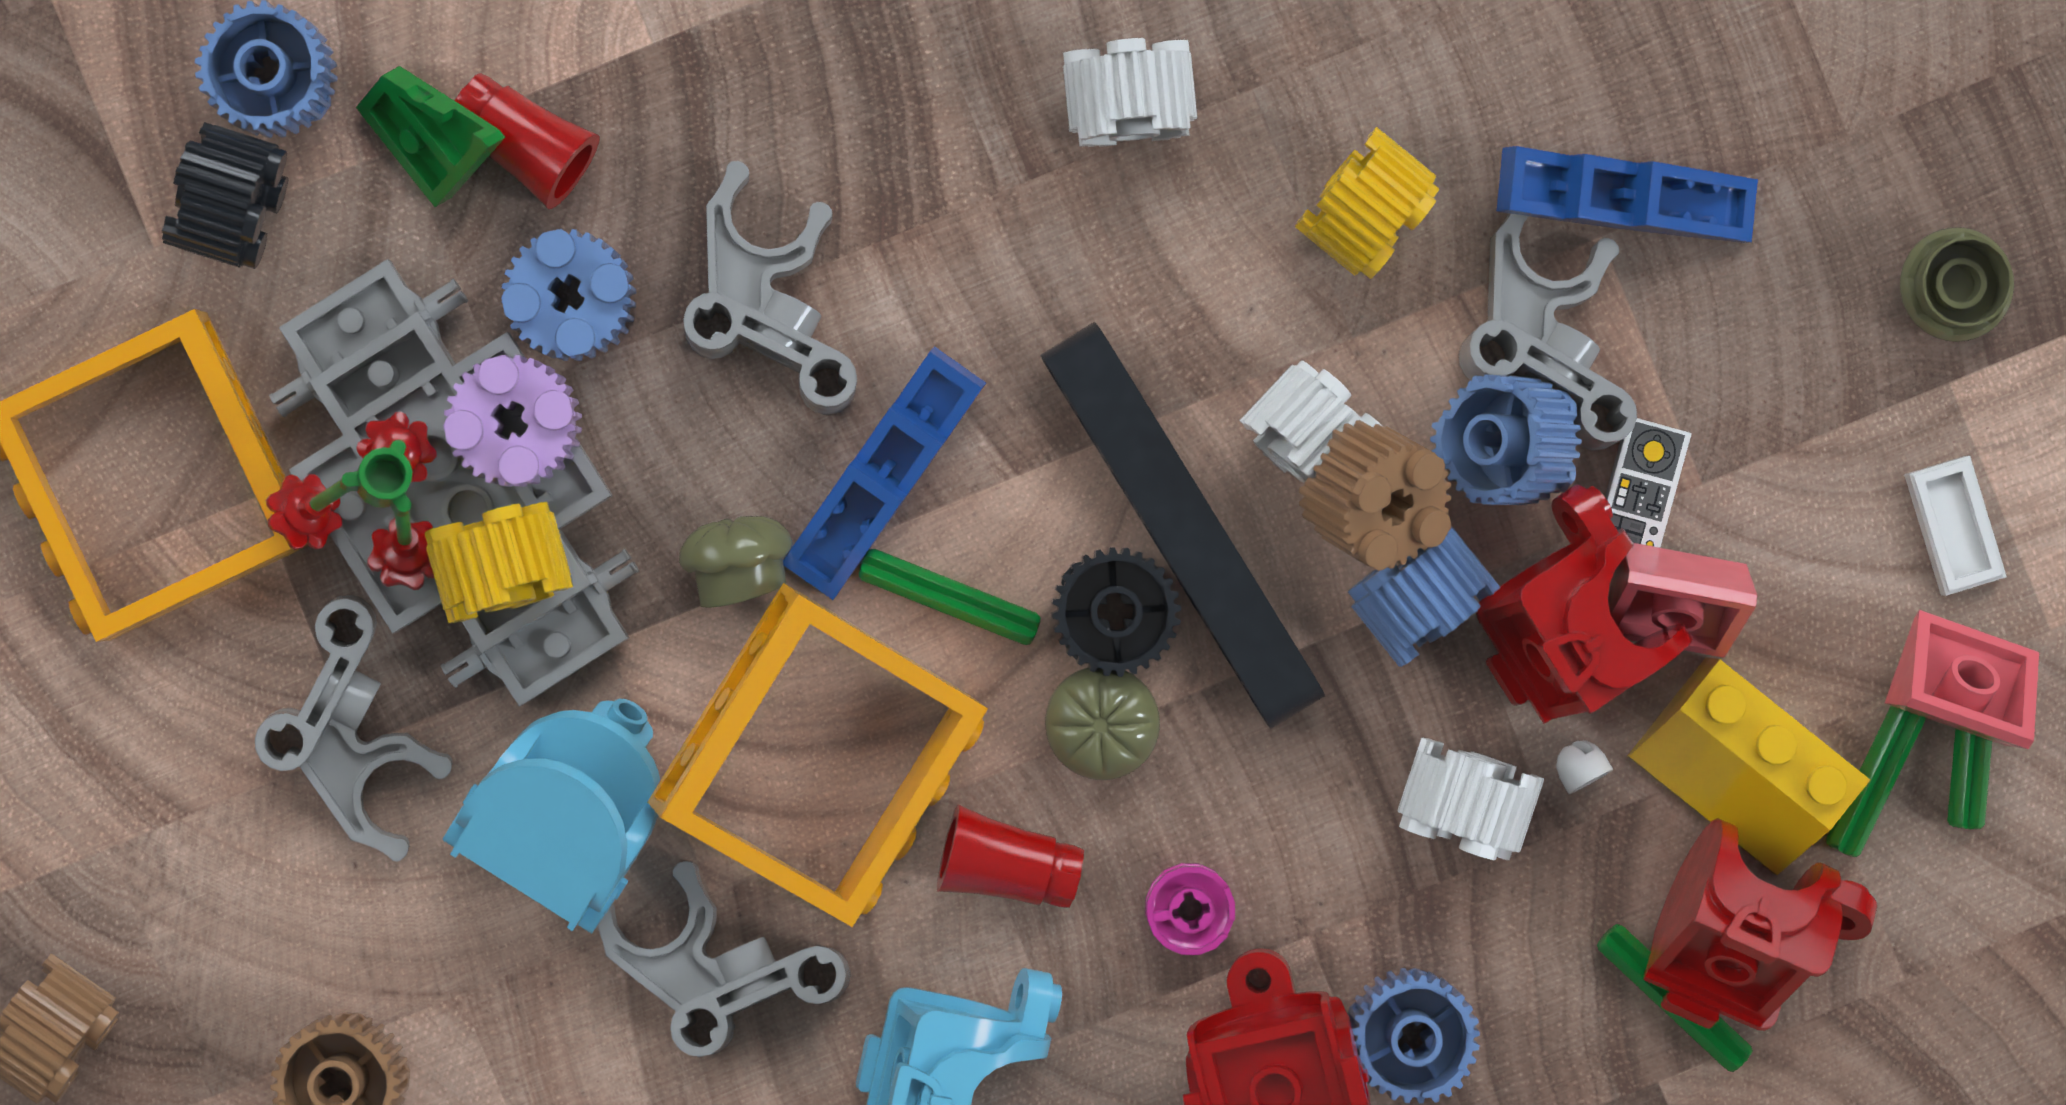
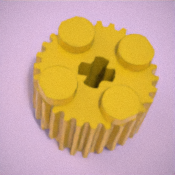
[1295,127,1439,279]
[425,502,573,623]

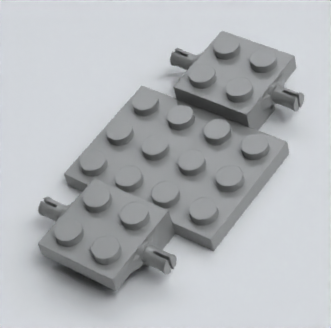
[269,259,639,707]

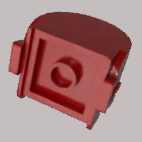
[1475,485,1693,724]
[1643,818,1878,1031]
[1182,948,1371,1105]

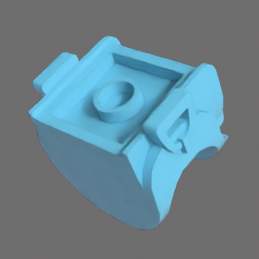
[442,699,660,934]
[856,968,1062,1105]

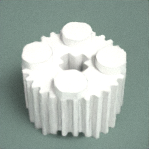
[1063,38,1197,147]
[1239,360,1382,483]
[1397,738,1544,860]

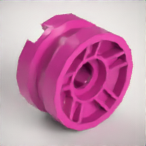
[1145,863,1235,955]

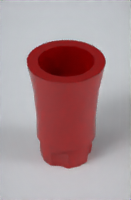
[454,73,600,209]
[937,804,1084,908]

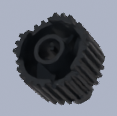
[162,122,289,269]
[1051,547,1181,677]

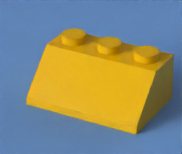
[1627,657,1870,875]

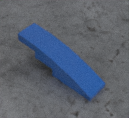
[1496,146,1758,243]
[783,346,986,600]

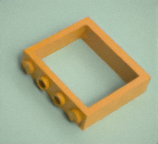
[0,309,308,642]
[647,582,988,927]

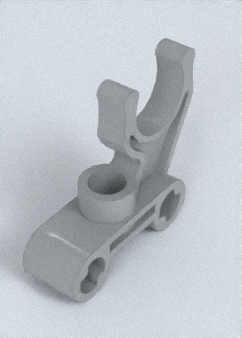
[683,161,857,415]
[1459,213,1637,451]
[255,595,453,861]
[597,861,851,1057]

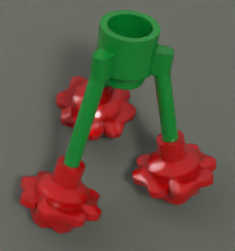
[266,411,437,590]

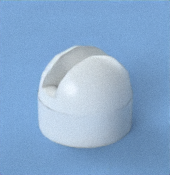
[1556,740,1613,794]

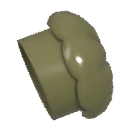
[1900,227,2014,342]
[679,516,793,608]
[1045,667,1160,780]

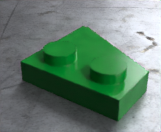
[356,66,505,207]

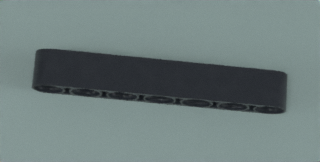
[1040,322,1325,729]

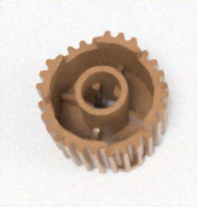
[1299,420,1451,571]
[0,953,119,1104]
[270,1012,410,1105]

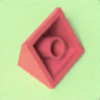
[1608,543,1757,658]
[1885,610,2039,749]

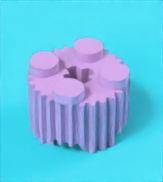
[443,355,582,487]

